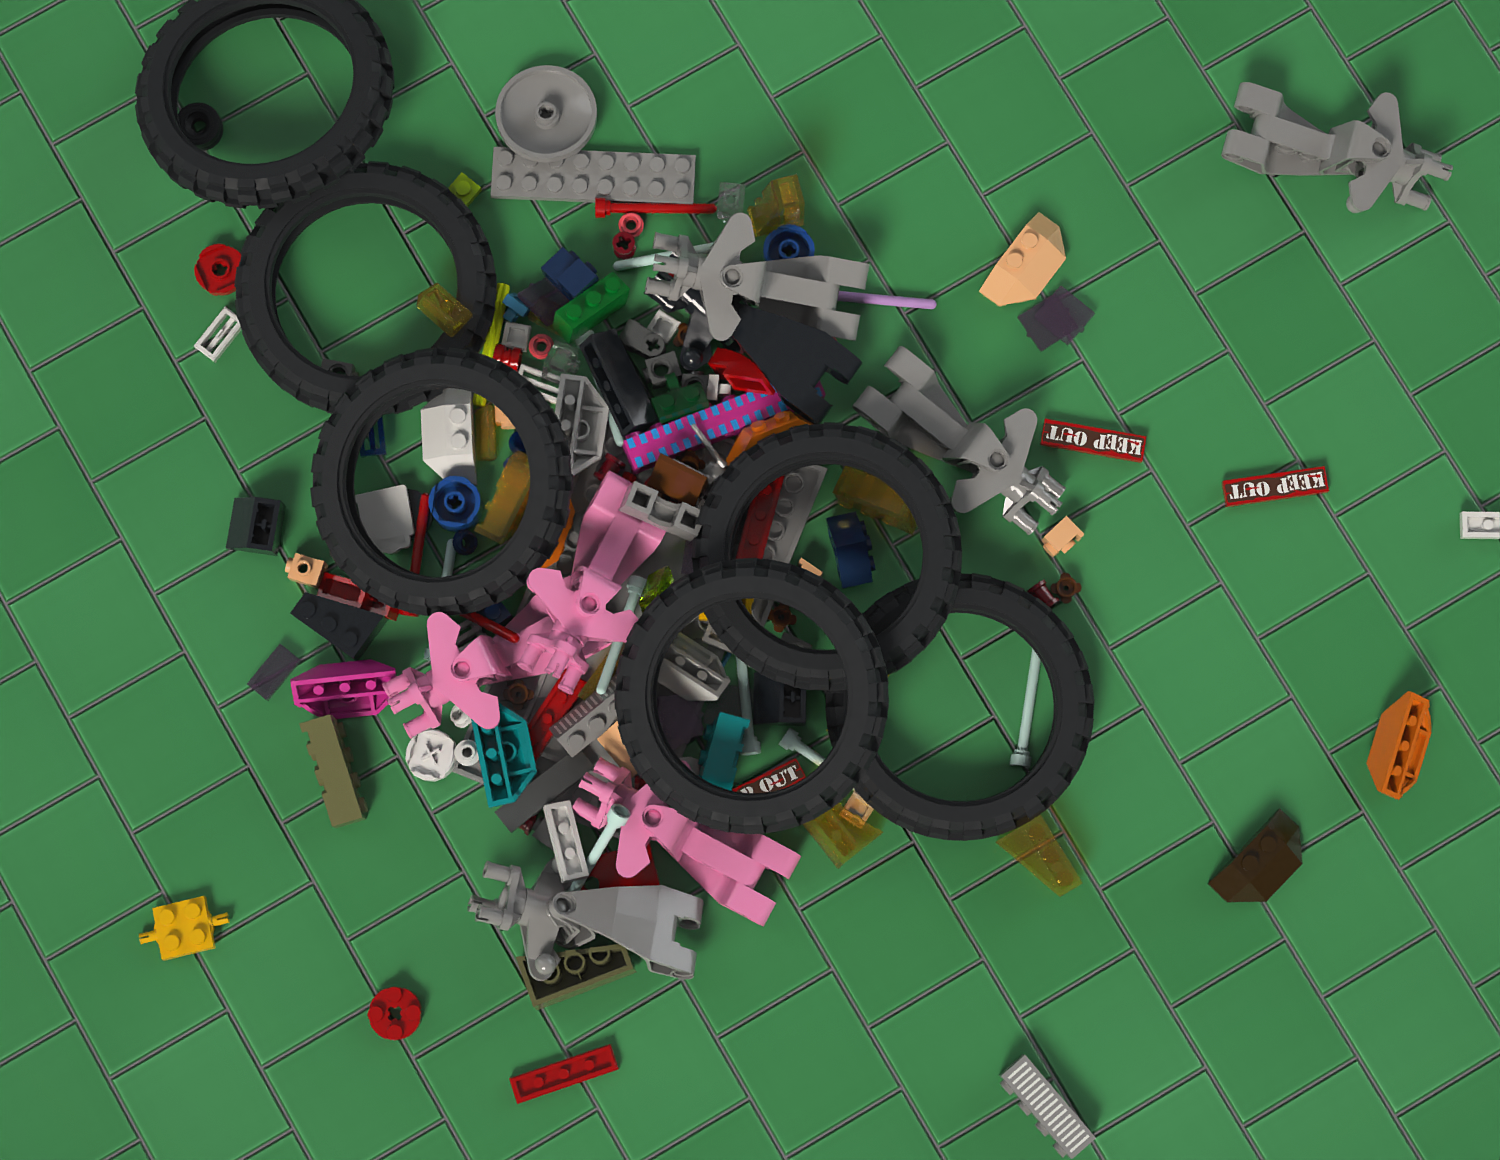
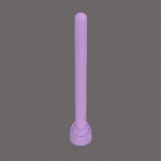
[837,291,937,309]

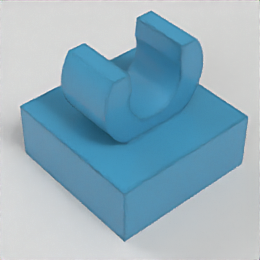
[502,293,535,323]

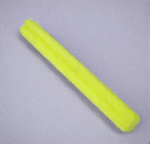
[472,283,510,407]

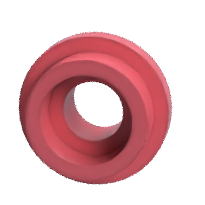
[618,213,644,238]
[529,334,554,360]

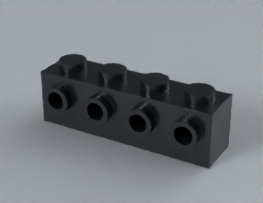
[579,328,658,437]

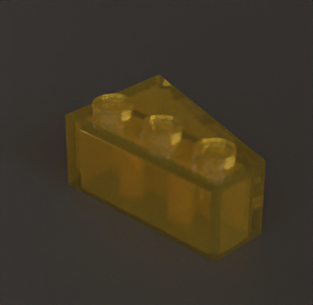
[747,174,805,237]
[474,450,530,545]
[832,466,917,535]
[803,803,883,869]
[996,814,1083,897]

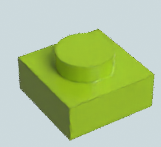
[448,172,482,207]

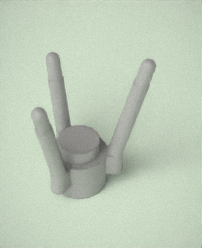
[673,423,727,485]

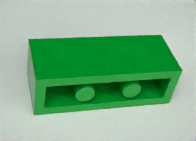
[552,272,630,344]

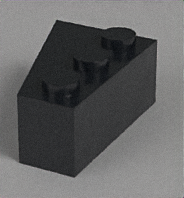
[290,592,388,661]

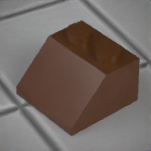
[647,453,709,508]

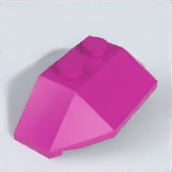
[290,659,399,719]

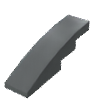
[494,751,595,833]

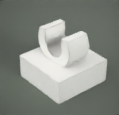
[707,374,732,405]

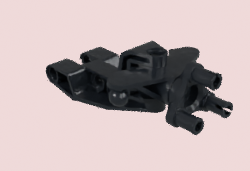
[644,252,862,424]

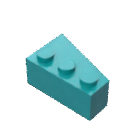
[697,712,750,790]

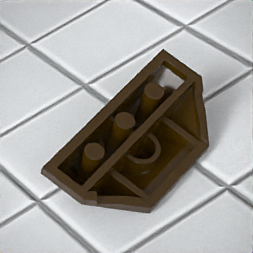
[1208,809,1303,902]

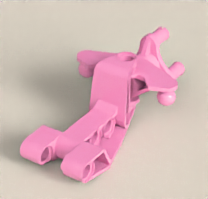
[517,470,666,695]
[382,575,612,739]
[572,757,801,927]

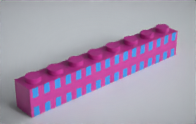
[622,380,826,475]

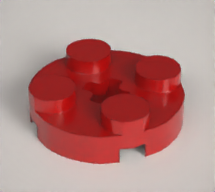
[194,244,241,296]
[368,987,422,1040]

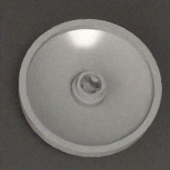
[495,65,597,162]

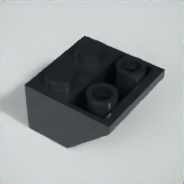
[226,497,286,556]
[753,672,806,726]

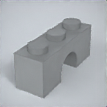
[619,481,702,541]

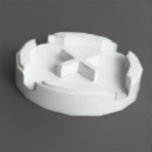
[405,729,457,782]

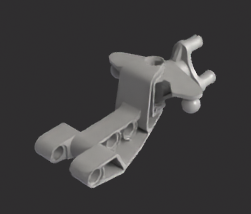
[1221,82,1453,213]
[645,213,870,341]
[852,346,1066,535]
[467,857,704,981]

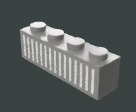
[549,674,618,757]
[999,1054,1096,1159]

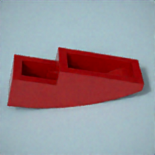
[708,347,776,396]
[317,572,399,621]

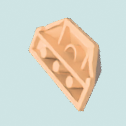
[979,212,1066,307]

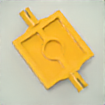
[139,896,230,961]

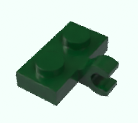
[651,372,709,424]

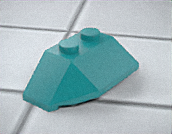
[471,703,537,808]

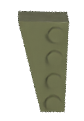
[299,714,368,828]
[516,944,636,1011]

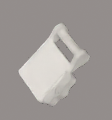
[355,485,415,554]

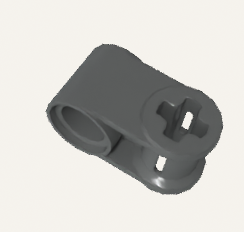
[619,319,666,359]

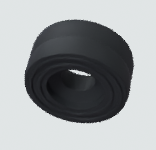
[178,102,223,151]

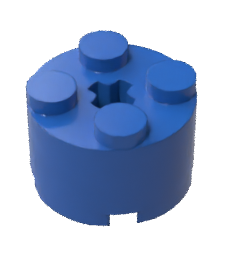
[763,224,815,261]
[428,476,484,532]

